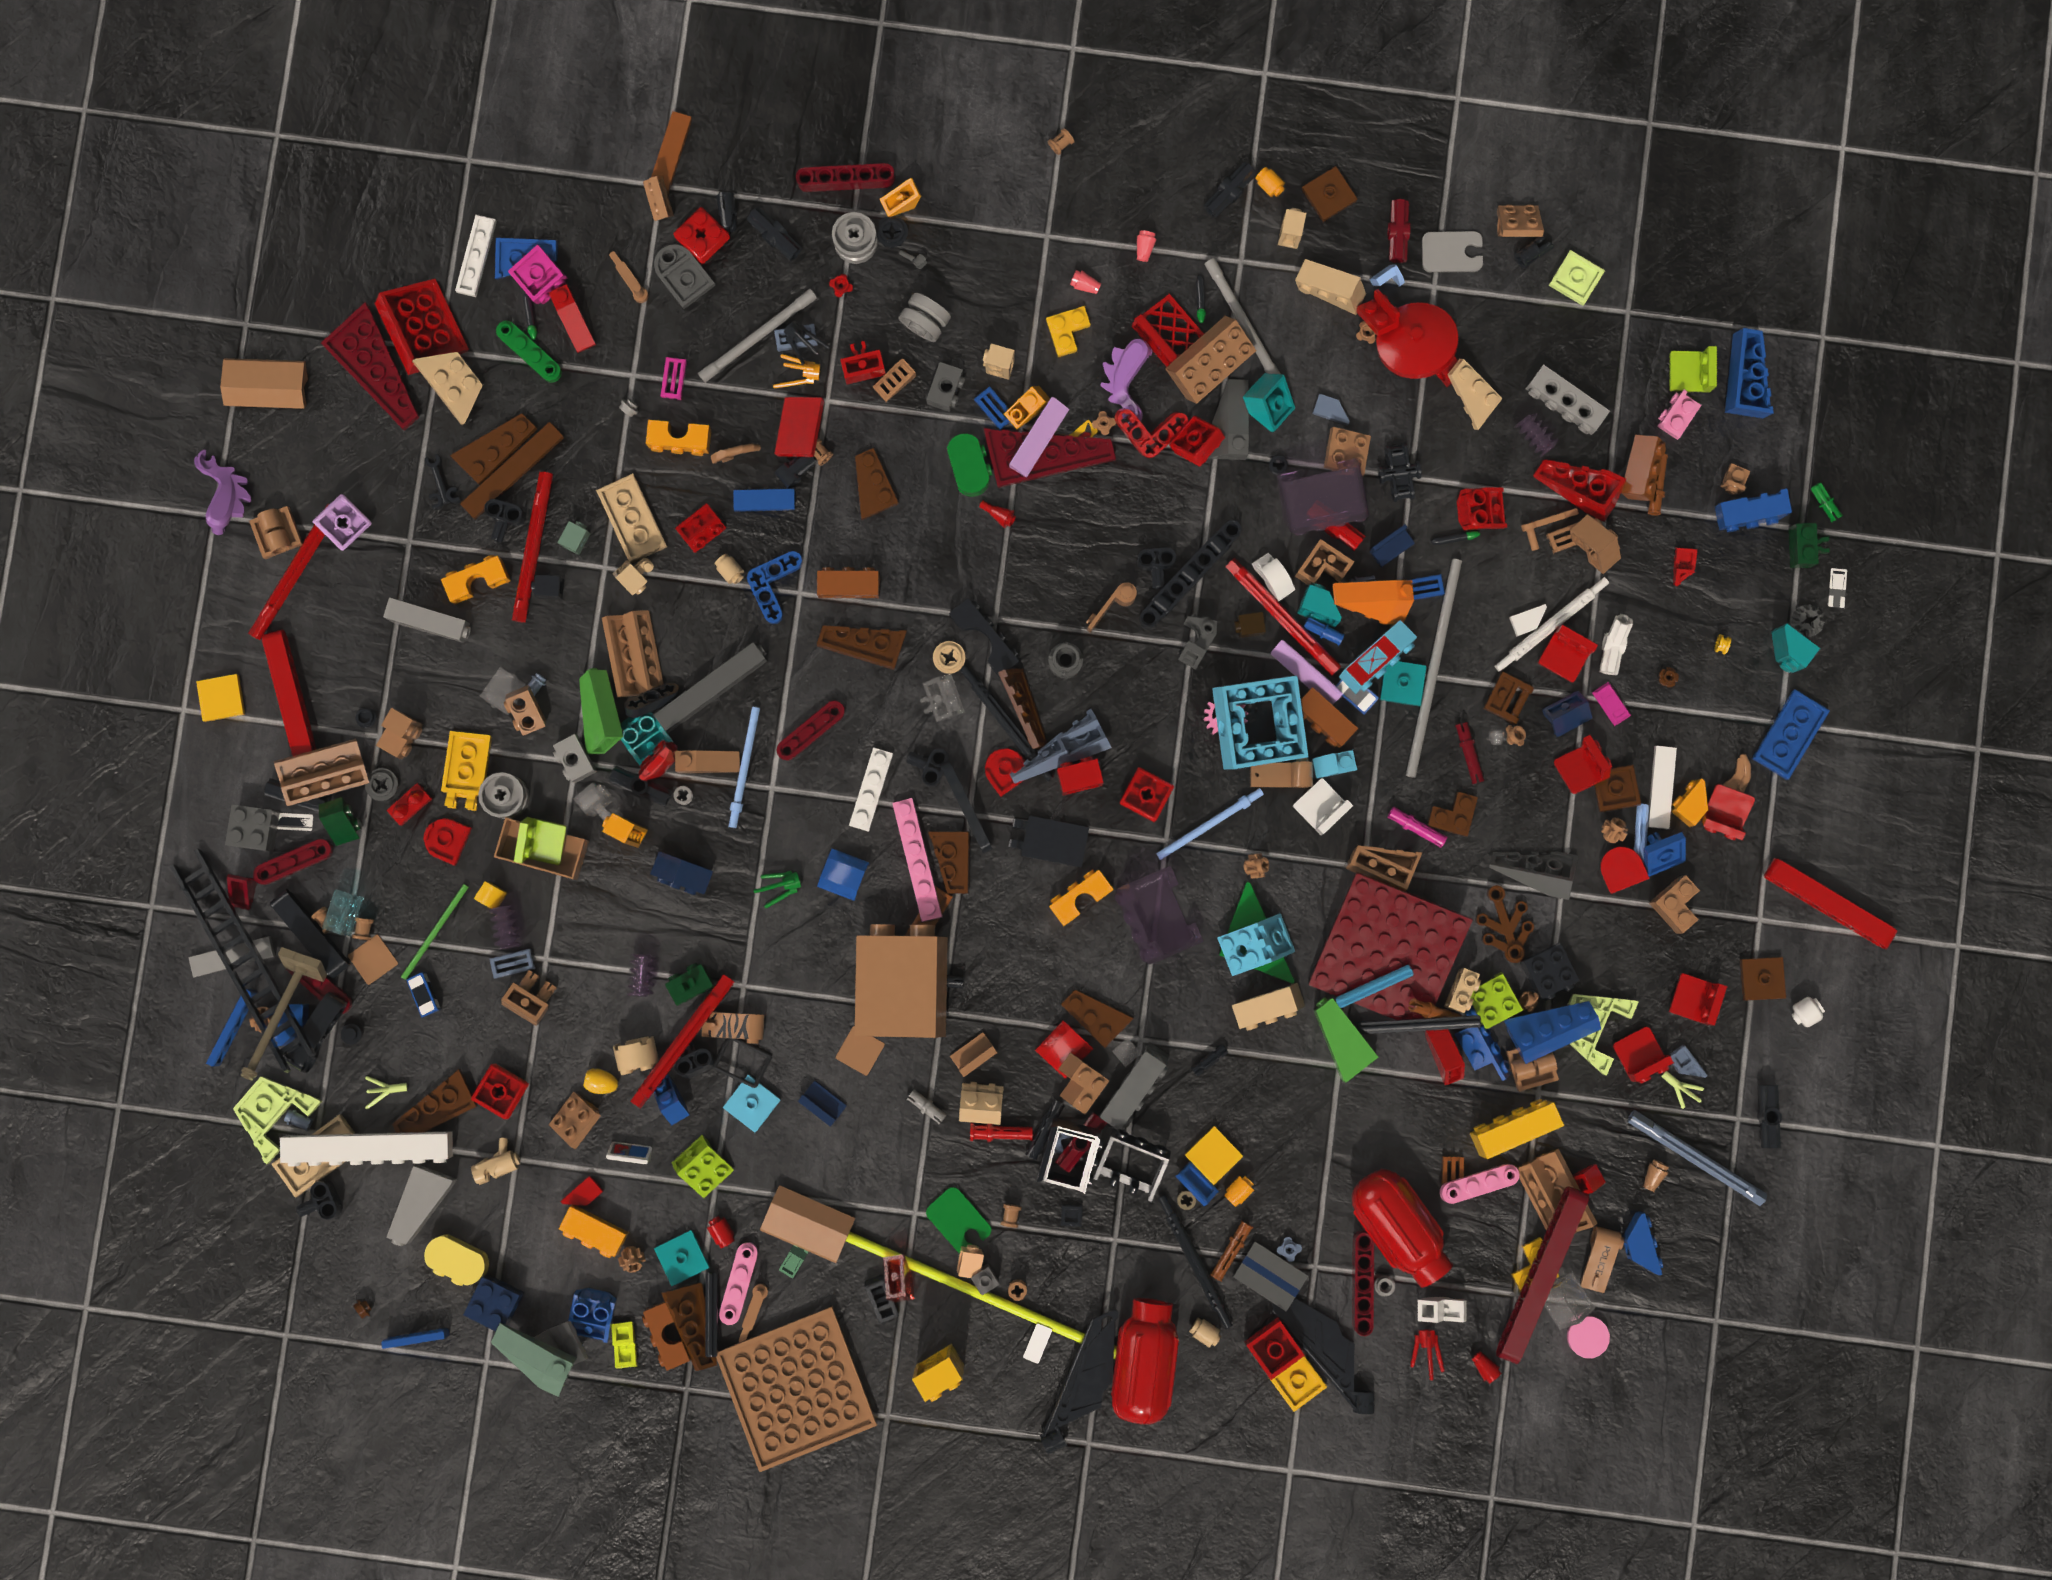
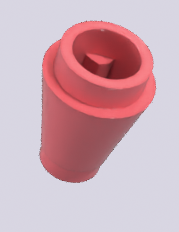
[1136,230,1157,262]
[1070,270,1101,294]

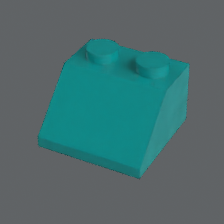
[1243,373,1295,432]
[1297,584,1342,628]
[1772,624,1820,673]

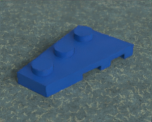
[495,238,558,279]

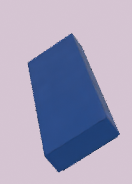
[733,489,795,511]
[381,1328,450,1349]

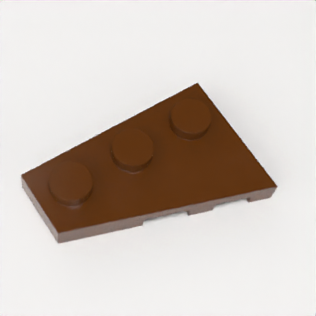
[855,448,899,520]
[928,832,970,894]

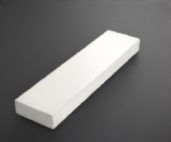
[455,215,497,297]
[1648,746,1677,829]

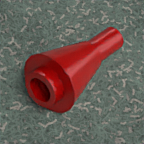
[979,500,1016,528]

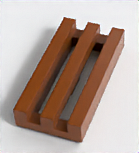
[1442,1156,1464,1197]

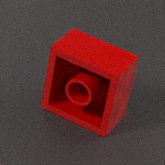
[1057,757,1103,796]
[1244,1317,1305,1380]

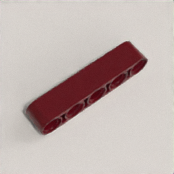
[796,163,895,192]
[1352,1230,1374,1336]

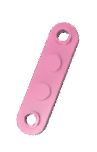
[1440,1164,1519,1204]
[719,1242,758,1325]

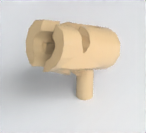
[471,1138,521,1185]

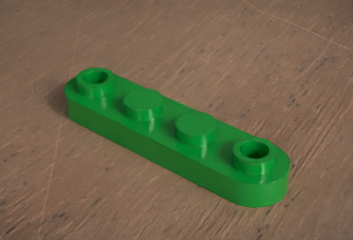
[496,321,562,383]

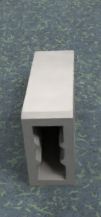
[383,598,471,643]
[386,1165,457,1246]

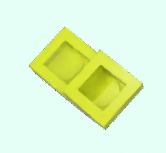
[611,1322,637,1369]

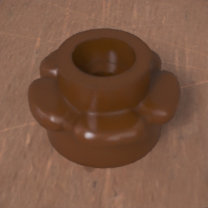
[1659,667,1679,688]
[353,1299,372,1319]

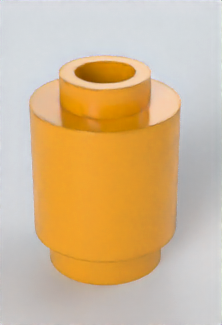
[1255,167,1285,197]
[1224,1176,1254,1207]

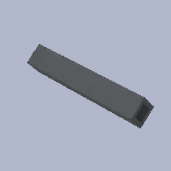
[654,643,767,733]

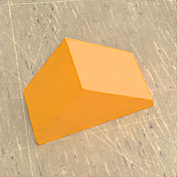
[880,178,921,217]

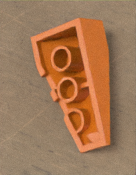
[1333,580,1414,625]

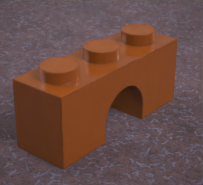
[642,1301,690,1371]

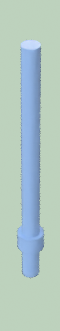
[728,707,760,828]
[1156,788,1264,860]

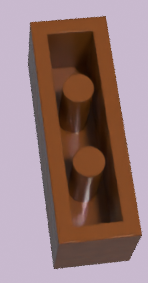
[1621,435,1666,501]
[817,567,880,598]
[1301,687,1358,748]

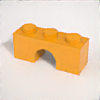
[646,420,711,456]
[441,555,511,605]
[1049,869,1114,927]

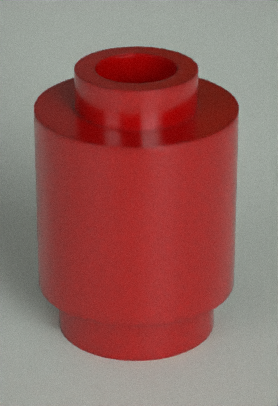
[707,1216,735,1248]

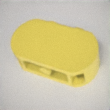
[424,1234,489,1286]

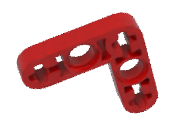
[1115,408,1188,458]

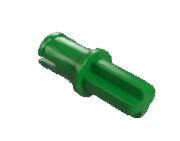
[1811,483,1843,522]

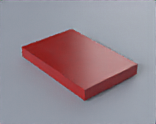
[775,397,824,457]

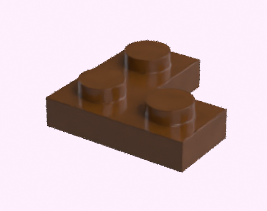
[1427,792,1478,837]

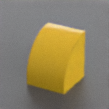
[474,881,507,910]

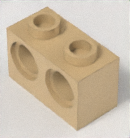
[1277,208,1306,249]
[983,344,1015,380]

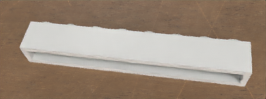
[280,1132,453,1166]

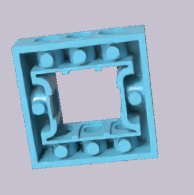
[1212,676,1308,769]

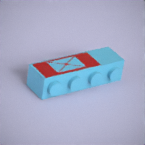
[1339,620,1417,694]

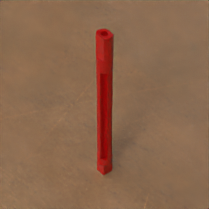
[512,472,553,623]
[248,504,329,640]
[1226,558,1342,676]
[630,974,735,1109]

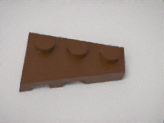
[1061,990,1134,1048]

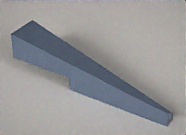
[1010,709,1111,783]

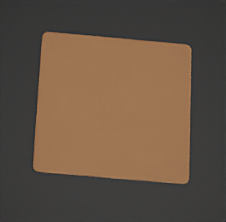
[348,935,398,985]
[835,1026,885,1076]

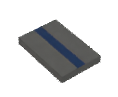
[1233,1241,1308,1312]

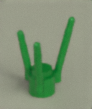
[753,871,801,908]

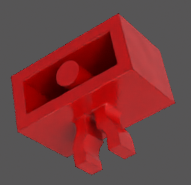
[840,341,886,384]

